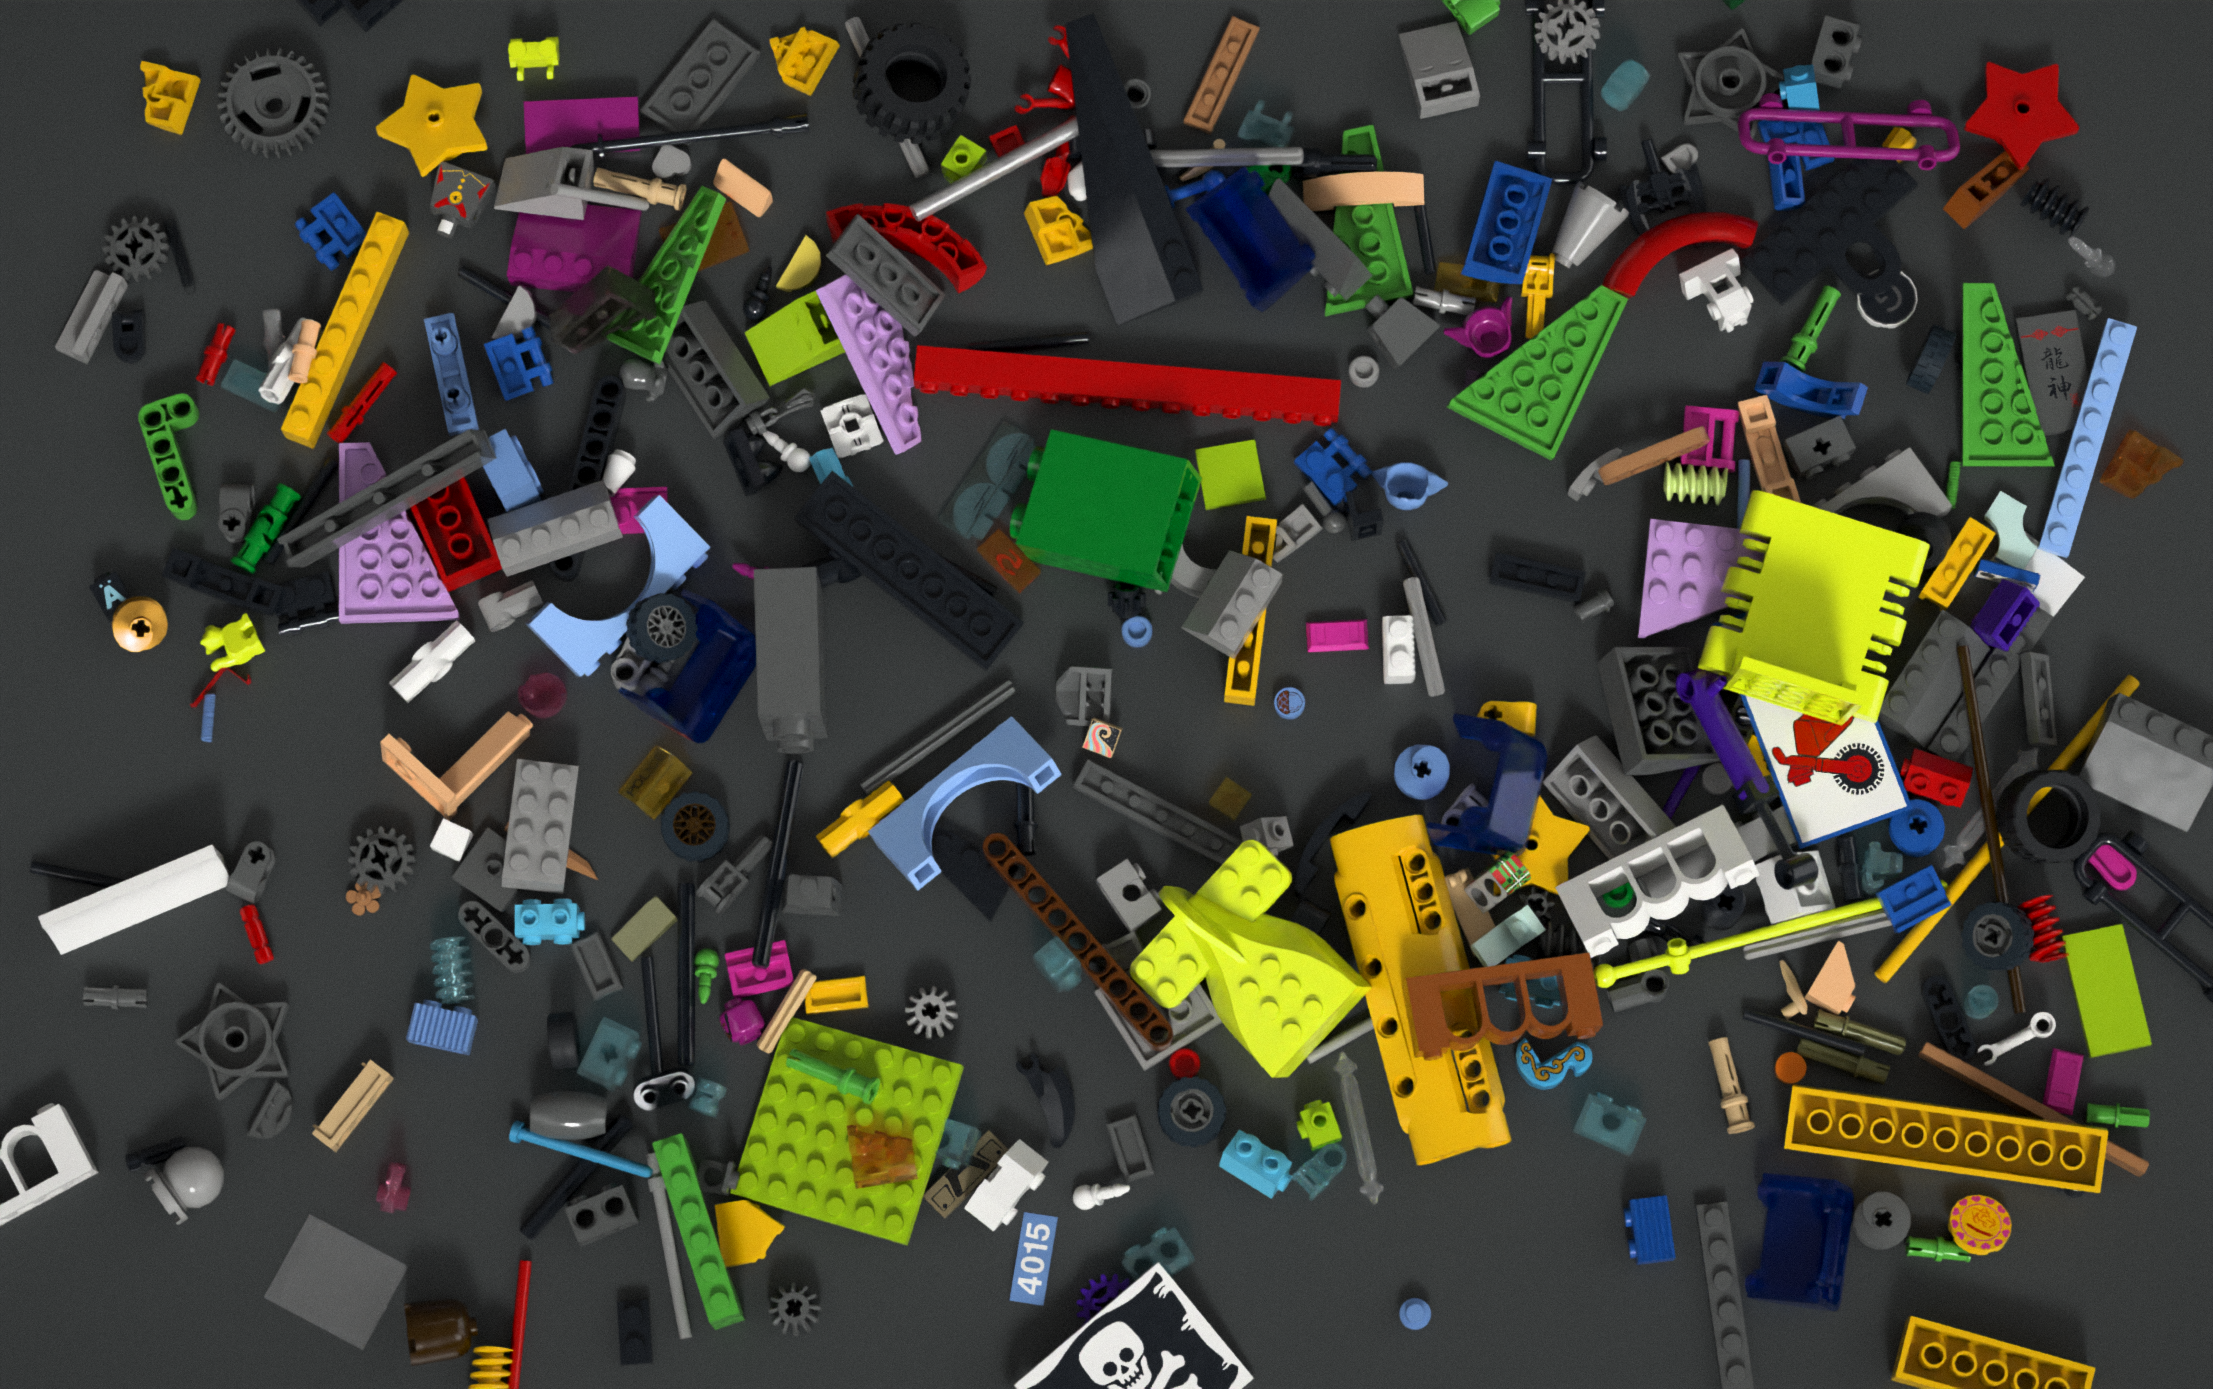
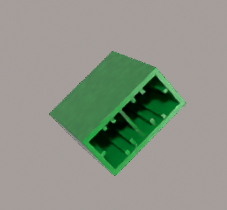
[1010,429,1202,592]

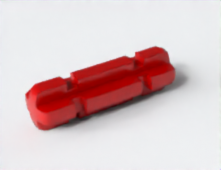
[239,904,274,964]

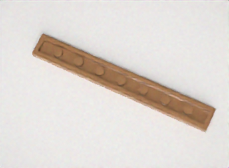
[1917,1042,2149,1177]

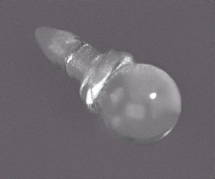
[2068,237,2116,278]

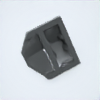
[1055,665,1112,726]

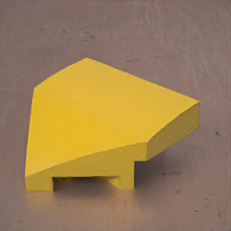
[769,26,840,96]
[715,1200,785,1267]

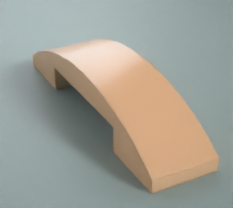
[1303,172,1425,211]
[1737,395,1801,503]

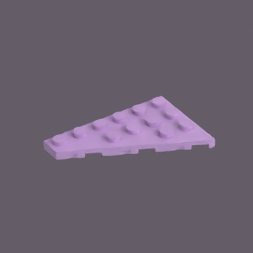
[339,442,460,624]

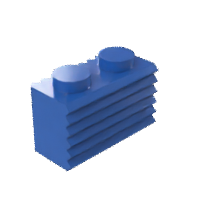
[1623,1195,1676,1265]

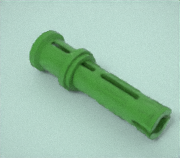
[1780,285,1841,373]
[786,1048,880,1104]

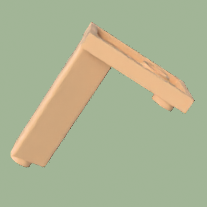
[380,711,533,821]

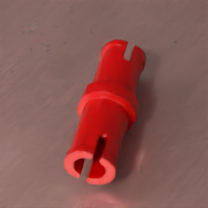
[196,323,236,386]

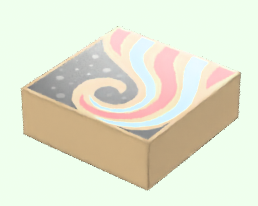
[1082,718,1123,758]

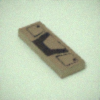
[923,1130,1009,1219]

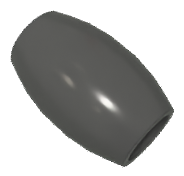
[530,1090,607,1140]

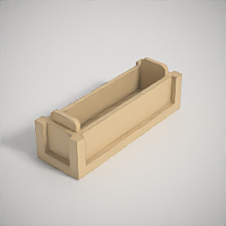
[312,1059,394,1152]

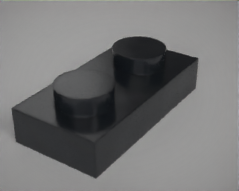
[617,1300,653,1366]

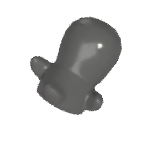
[619,358,669,402]

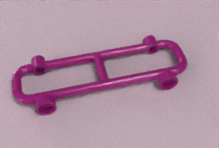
[1737,93,1960,170]

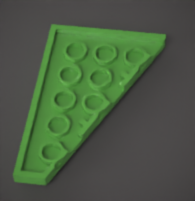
[1446,285,1628,460]

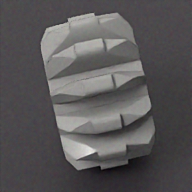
[905,986,958,1040]

